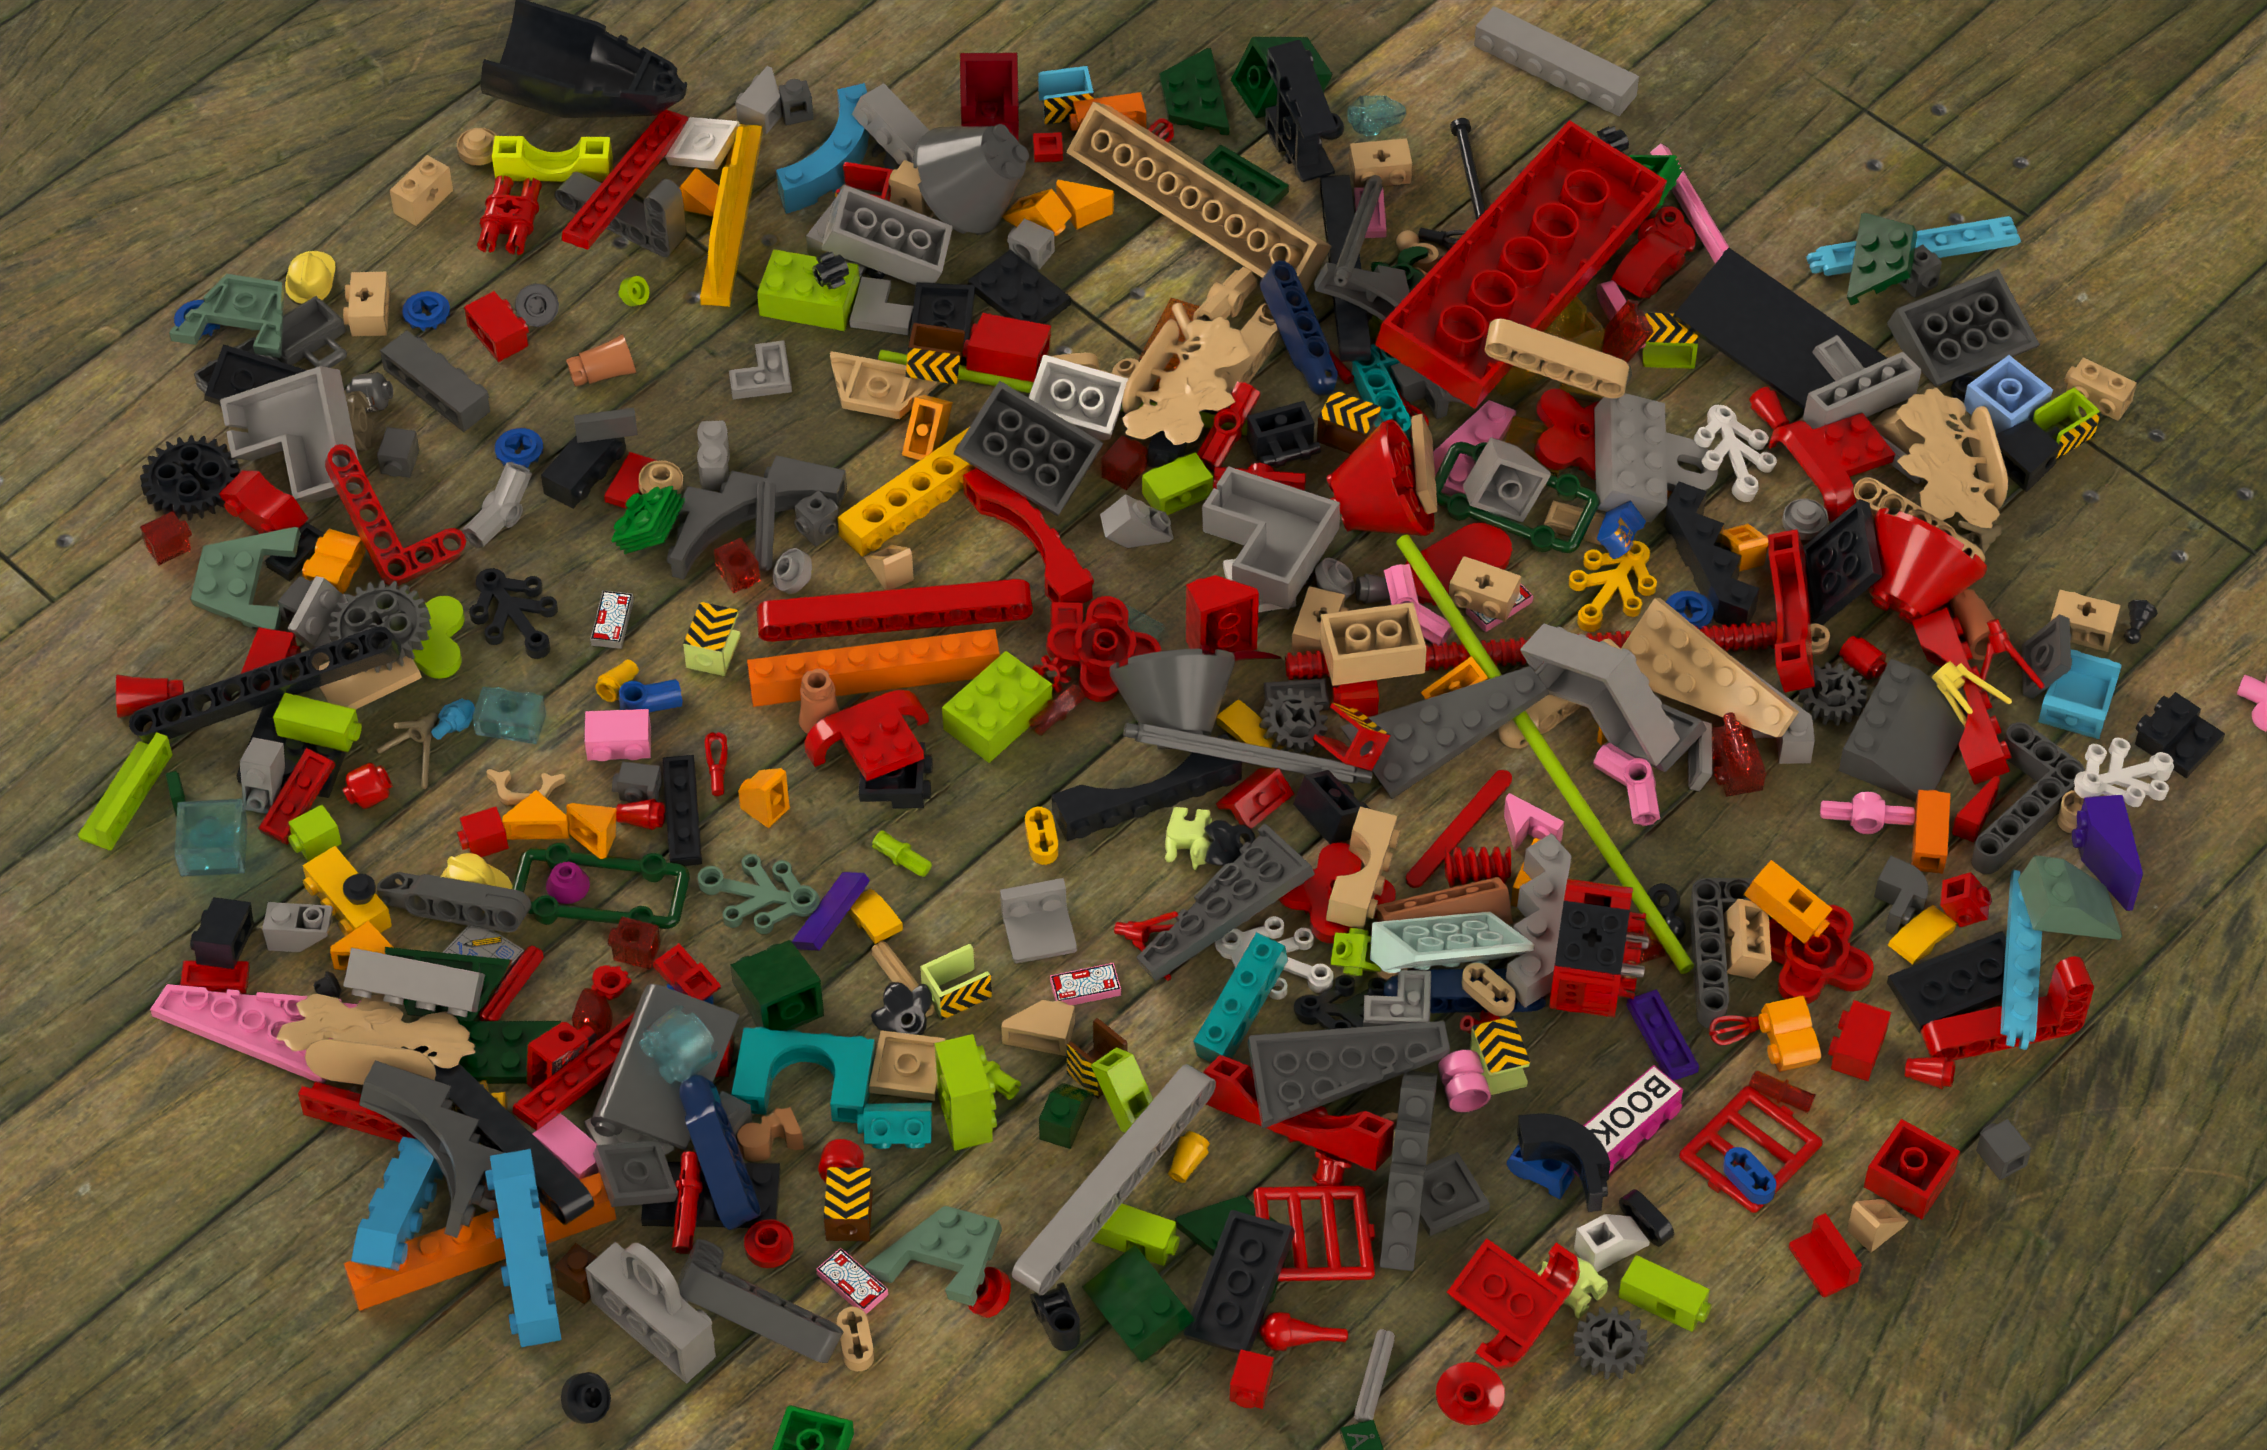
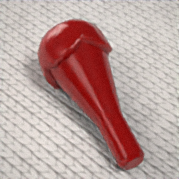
[1259,1312,1348,1351]

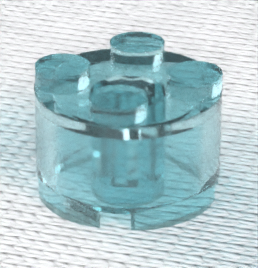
[639,1005,718,1084]

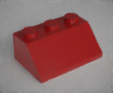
[1186,575,1259,653]

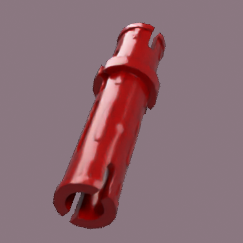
[671,1151,703,1254]

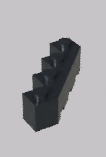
[1664,481,1760,627]

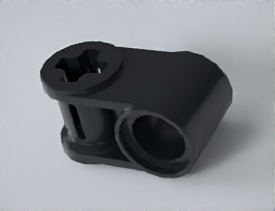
[1030,1282,1081,1351]

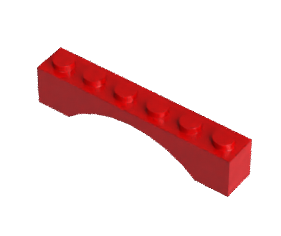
[963,468,1094,604]
[1767,529,1815,692]
[1912,608,2012,785]
[1203,1055,1395,1171]

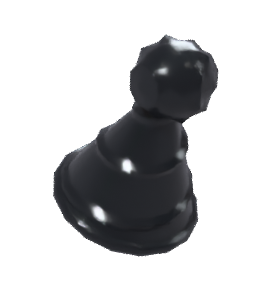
[2124,600,2158,644]

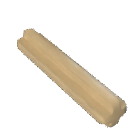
[871,941,935,1018]

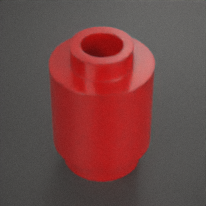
[1839,636,1887,680]

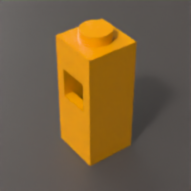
[1744,860,1832,944]

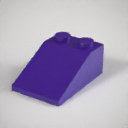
[2072,794,2143,911]

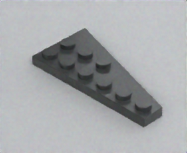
[1341,666,1549,799]
[1136,823,1315,981]
[1248,1021,1450,1129]

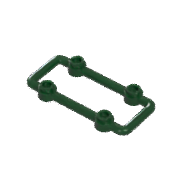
[1435,441,1600,553]
[512,843,690,935]

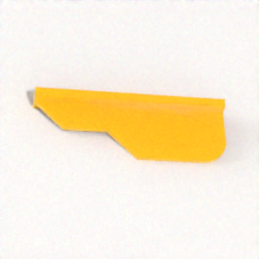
[700,124,763,307]

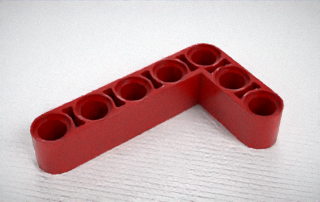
[325,444,466,586]
[1921,956,2094,1061]

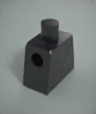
[1996,420,2060,492]

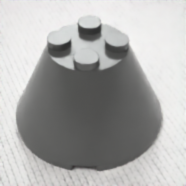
[913,124,1029,236]
[1109,649,1235,749]

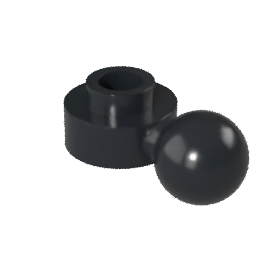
[1647,883,1686,940]

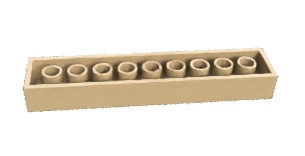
[1066,102,1332,294]

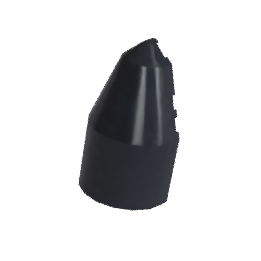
[480,0,687,118]

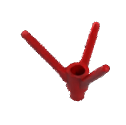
[1977,619,2045,692]
[1114,911,1178,981]

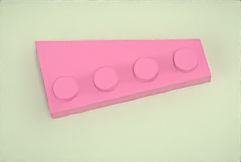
[1433,400,1516,496]

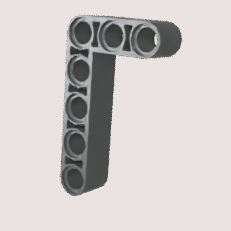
[554,172,687,257]
[1971,722,2085,874]
[1689,878,1773,1029]
[678,1239,844,1363]

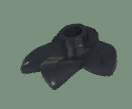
[1204,820,1256,866]
[871,982,932,1035]

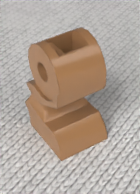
[737,1107,804,1162]

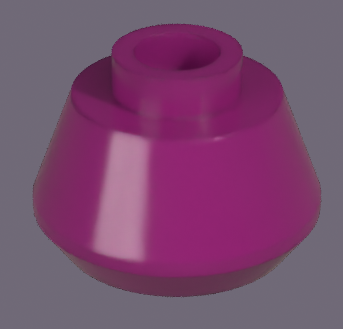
[546,862,590,904]

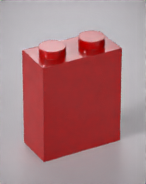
[963,313,1052,382]

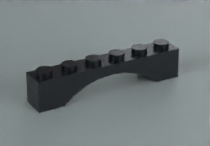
[1052,733,1242,842]

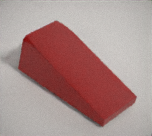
[1952,776,2000,842]

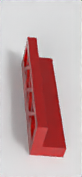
[298,1081,417,1143]

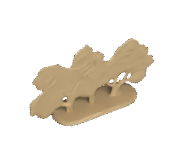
[1122,316,1251,445]
[1896,388,2008,528]
[276,994,476,1085]

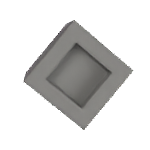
[1007,218,1055,270]

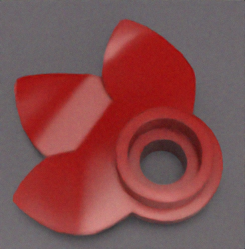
[1638,206,1696,252]

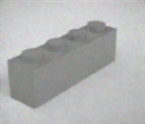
[852,83,930,165]
[1803,352,1922,429]
[343,948,485,1017]

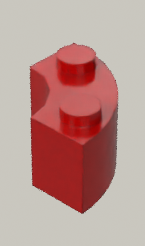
[1611,232,1688,299]
[219,471,309,534]

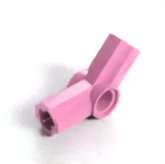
[1384,564,1452,646]
[1593,743,1660,826]

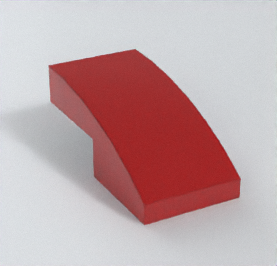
[653,943,721,1001]

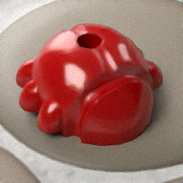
[591,965,632,1000]

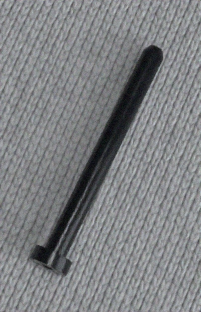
[1450,118,1486,220]

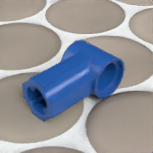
[619,679,682,712]

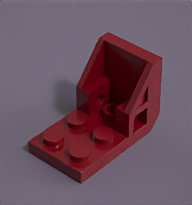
[960,53,1019,142]

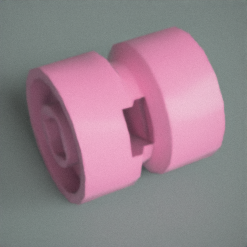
[1438,1050,1491,1112]

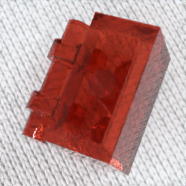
[1712,712,1766,797]

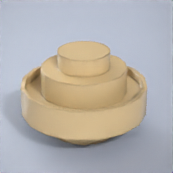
[457,128,497,165]
[639,461,683,495]

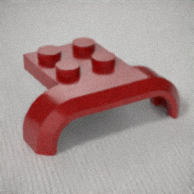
[1768,413,1895,522]
[804,690,929,781]
[1446,1238,1580,1370]

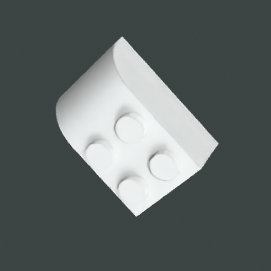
[1029,355,1128,440]

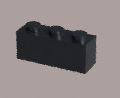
[541,436,626,509]

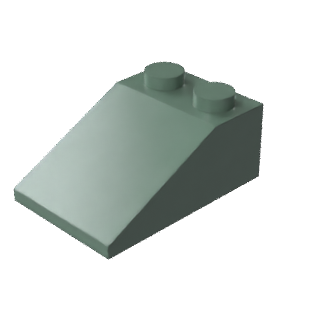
[2018,855,2122,940]

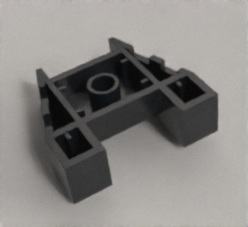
[1265,40,1337,182]

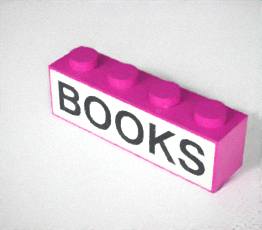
[1574,1065,1683,1176]

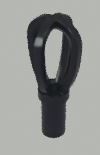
[1418,227,1466,250]

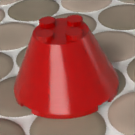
[1326,419,1435,536]
[1869,508,1987,625]

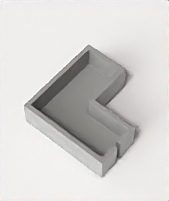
[220,366,360,503]
[1202,466,1340,610]
[1520,624,1680,766]

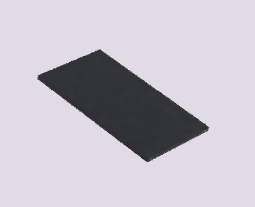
[1672,248,1887,410]

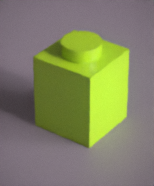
[288,805,342,862]

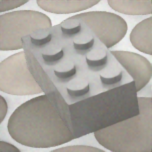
[821,185,953,285]

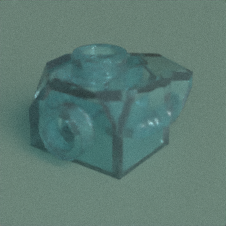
[1347,96,1406,136]

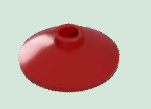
[1436,1362,1505,1425]

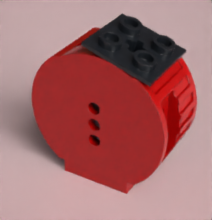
[1549,878,1649,1018]

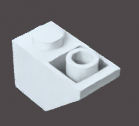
[1574,1214,1650,1272]

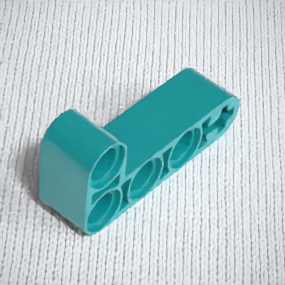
[1352,344,1412,442]

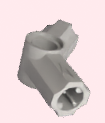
[462,462,532,548]

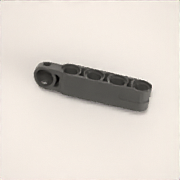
[376,872,532,932]

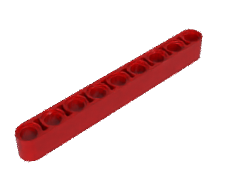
[756,579,1033,642]

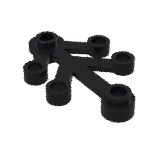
[469,568,558,659]
[1294,975,1386,1030]

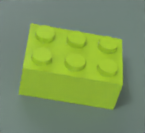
[757,249,860,331]
[942,651,1053,763]
[934,1034,997,1151]

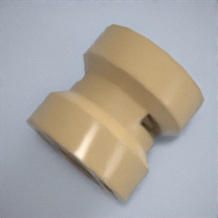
[2057,790,2084,834]

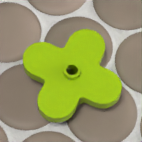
[386,596,465,679]

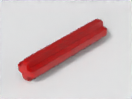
[479,945,544,1021]

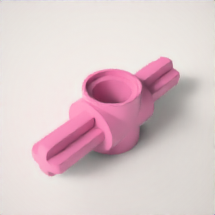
[1820,792,1915,834]

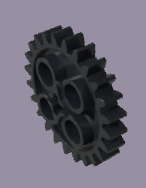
[140,435,240,521]

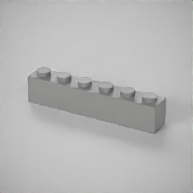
[1474,6,1639,116]

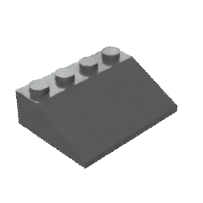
[1887,269,2040,387]
[953,380,1103,517]
[1839,658,1967,802]

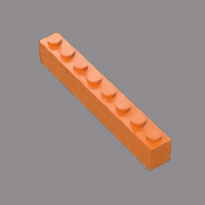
[747,629,1000,707]
[344,1173,616,1311]

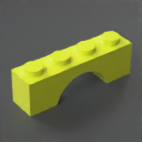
[492,136,613,182]

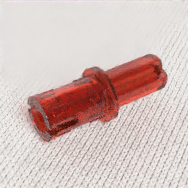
[1029,685,1085,736]
[1749,1071,1816,1114]

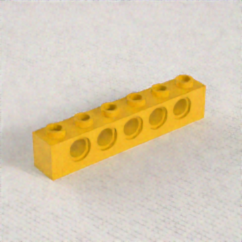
[837,427,976,557]

